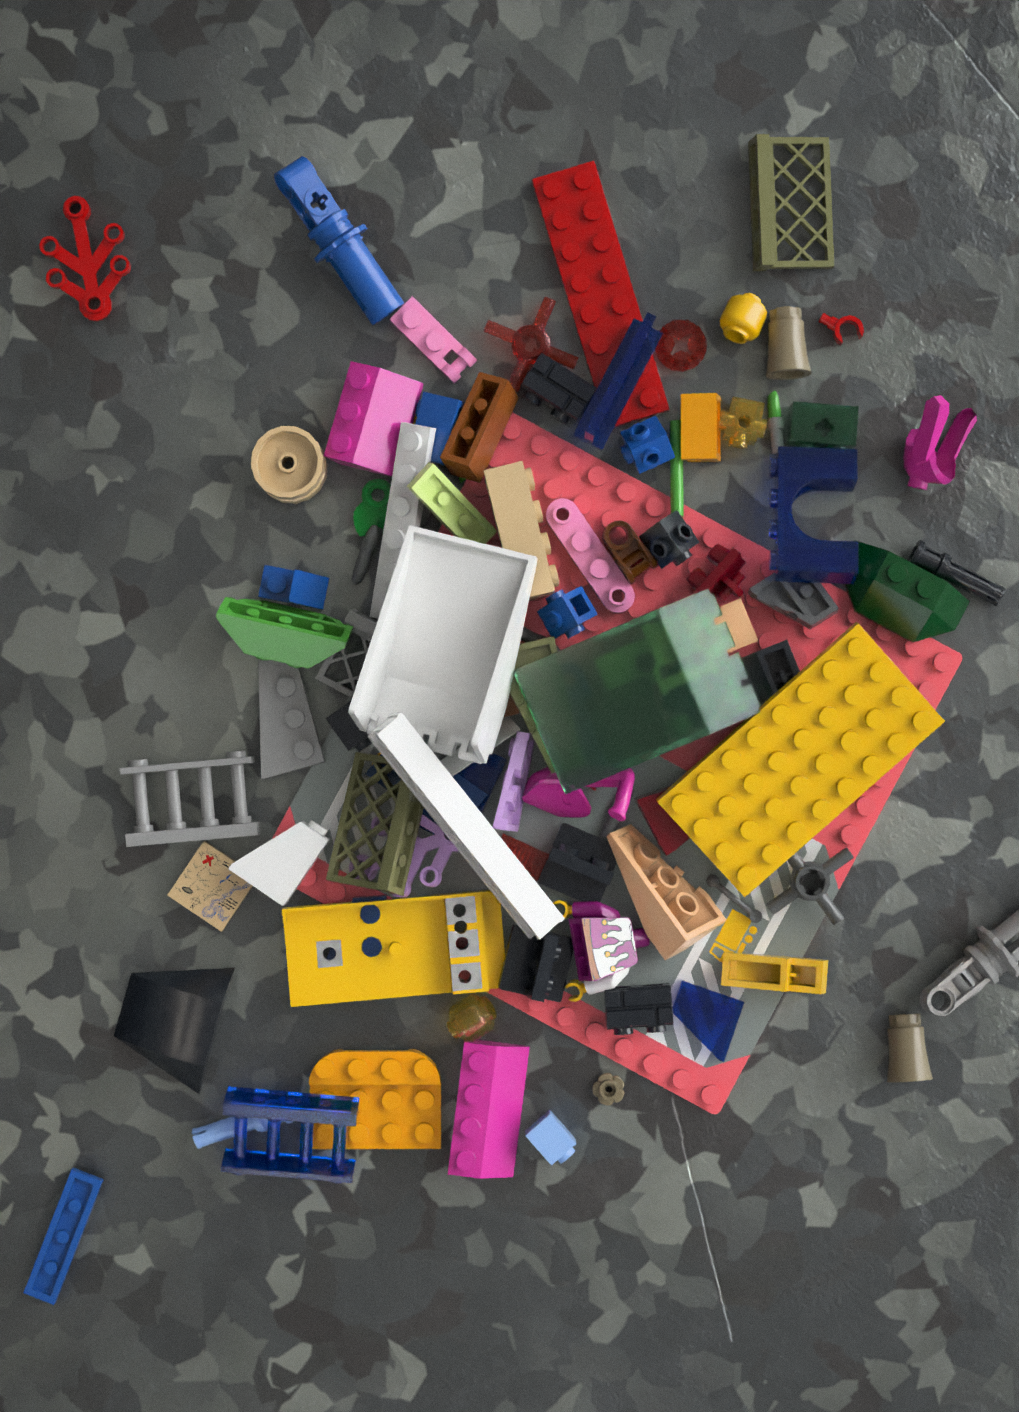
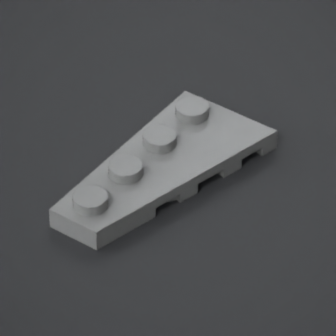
[258,659,325,780]

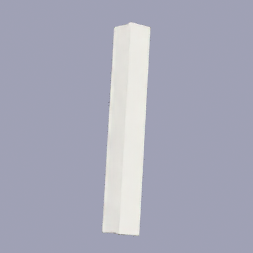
[367,712,565,939]

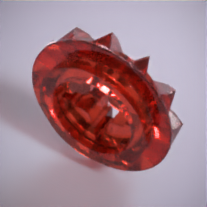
[655,319,707,372]

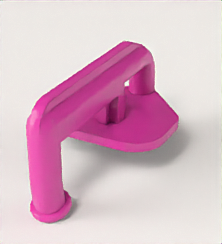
[522,766,635,821]

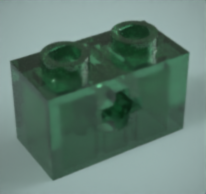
[787,401,859,455]

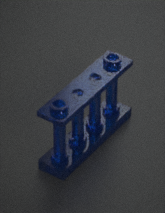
[221,1086,360,1184]

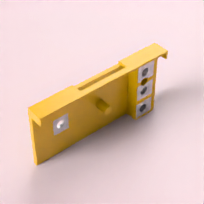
[282,890,505,1007]

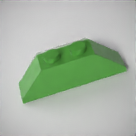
[216,597,353,669]

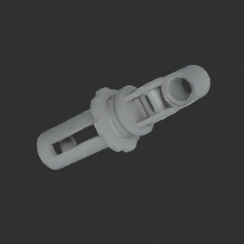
[920,909,1019,1016]

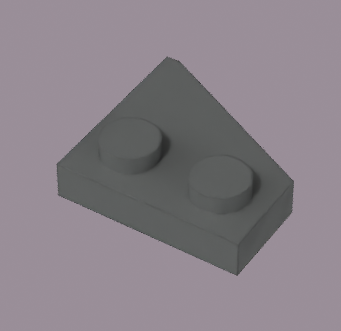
[748,556,839,630]

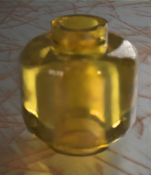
[447,994,497,1042]

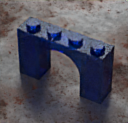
[769,446,858,584]

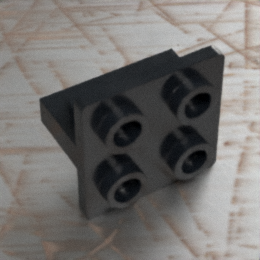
[538,823,617,902]
[498,924,574,1002]

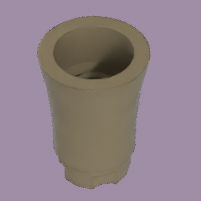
[766,306,811,380]
[887,1013,933,1082]

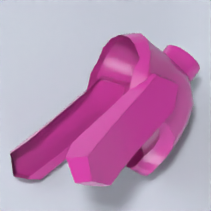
[903,395,977,490]

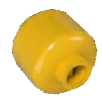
[719,293,767,344]

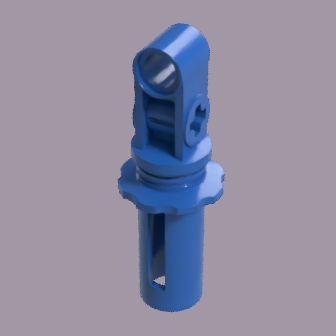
[274,156,405,326]

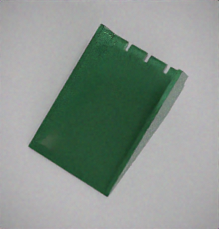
[513,589,761,794]

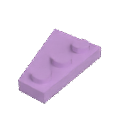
[493,731,535,832]

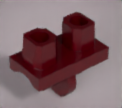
[686,544,746,607]

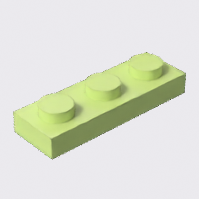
[407,462,497,544]

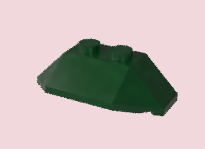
[839,540,970,643]

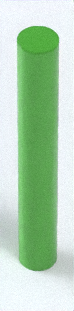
[670,420,684,518]

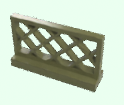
[748,134,834,271]
[326,752,424,896]

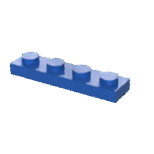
[23,1167,104,1305]

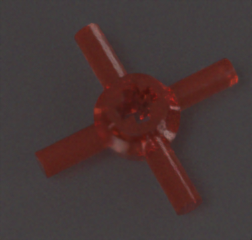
[483,297,579,392]

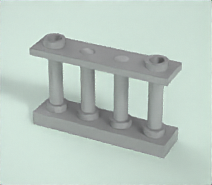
[119,750,261,847]

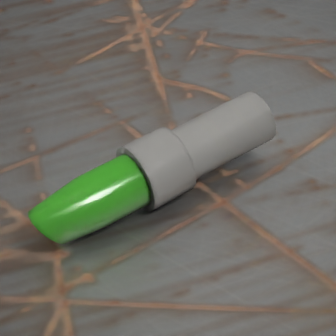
[767,391,785,455]

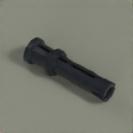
[907,540,1006,606]

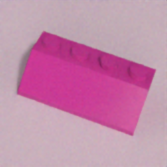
[447,1038,530,1179]

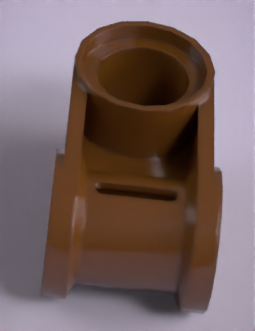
[602,521,658,584]

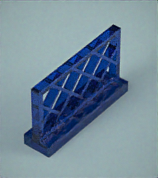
[573,312,663,451]

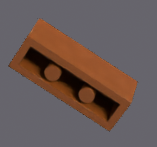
[440,372,519,483]

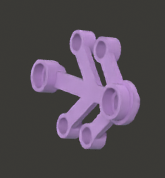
[349,815,458,898]

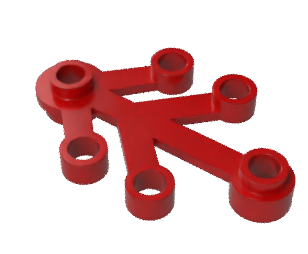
[39,196,131,321]

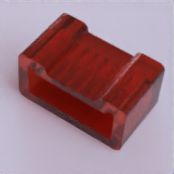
[501,833,549,881]

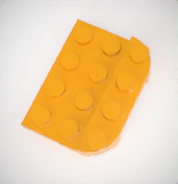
[309,1049,441,1149]

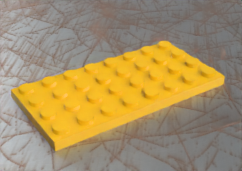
[656,622,945,897]

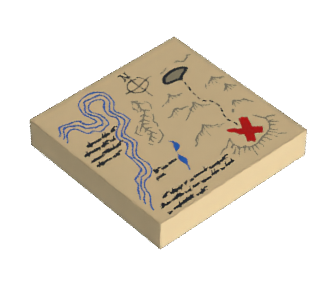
[167,841,253,932]

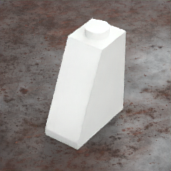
[229,820,330,906]

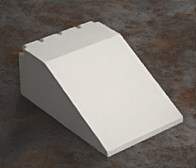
[348,525,538,764]

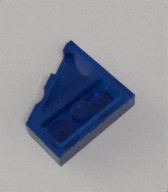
[672,979,744,1062]

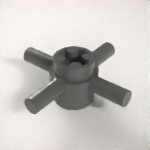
[766,847,854,925]

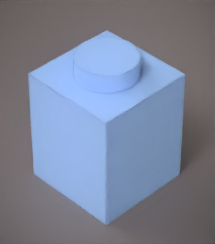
[525,1109,576,1166]

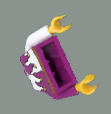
[553,900,650,1002]

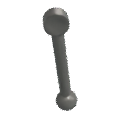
[706,874,762,923]

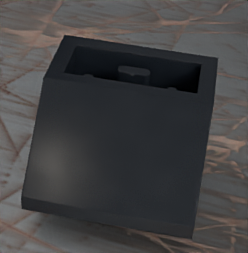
[722,640,800,721]

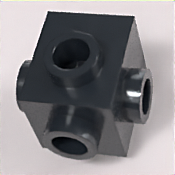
[639,510,699,569]

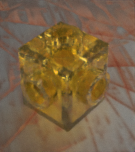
[718,396,767,449]

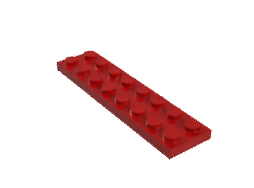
[532,161,670,430]

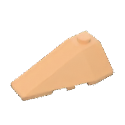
[607,824,727,960]

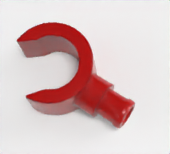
[818,313,864,346]

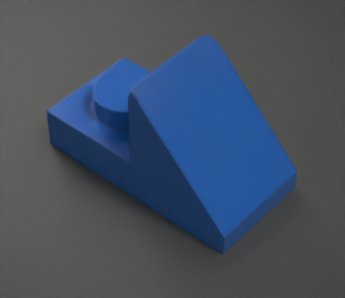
[258,565,330,610]

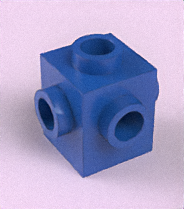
[620,416,675,474]
[537,586,598,639]

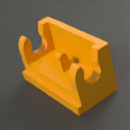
[681,393,721,462]

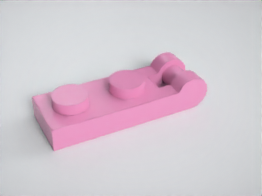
[389,296,477,384]

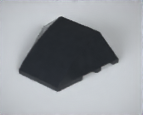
[114,967,235,1094]

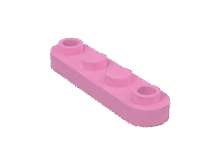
[546,498,635,613]

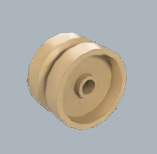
[251,426,328,504]

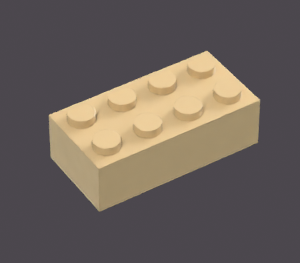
[483,461,560,601]

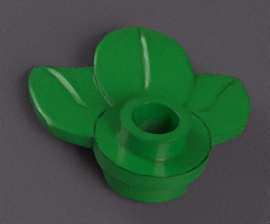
[353,479,391,537]

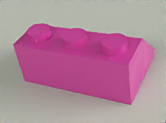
[324,361,424,477]

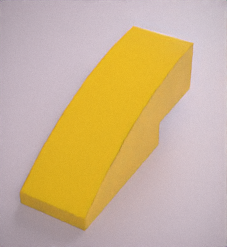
[721,952,828,994]

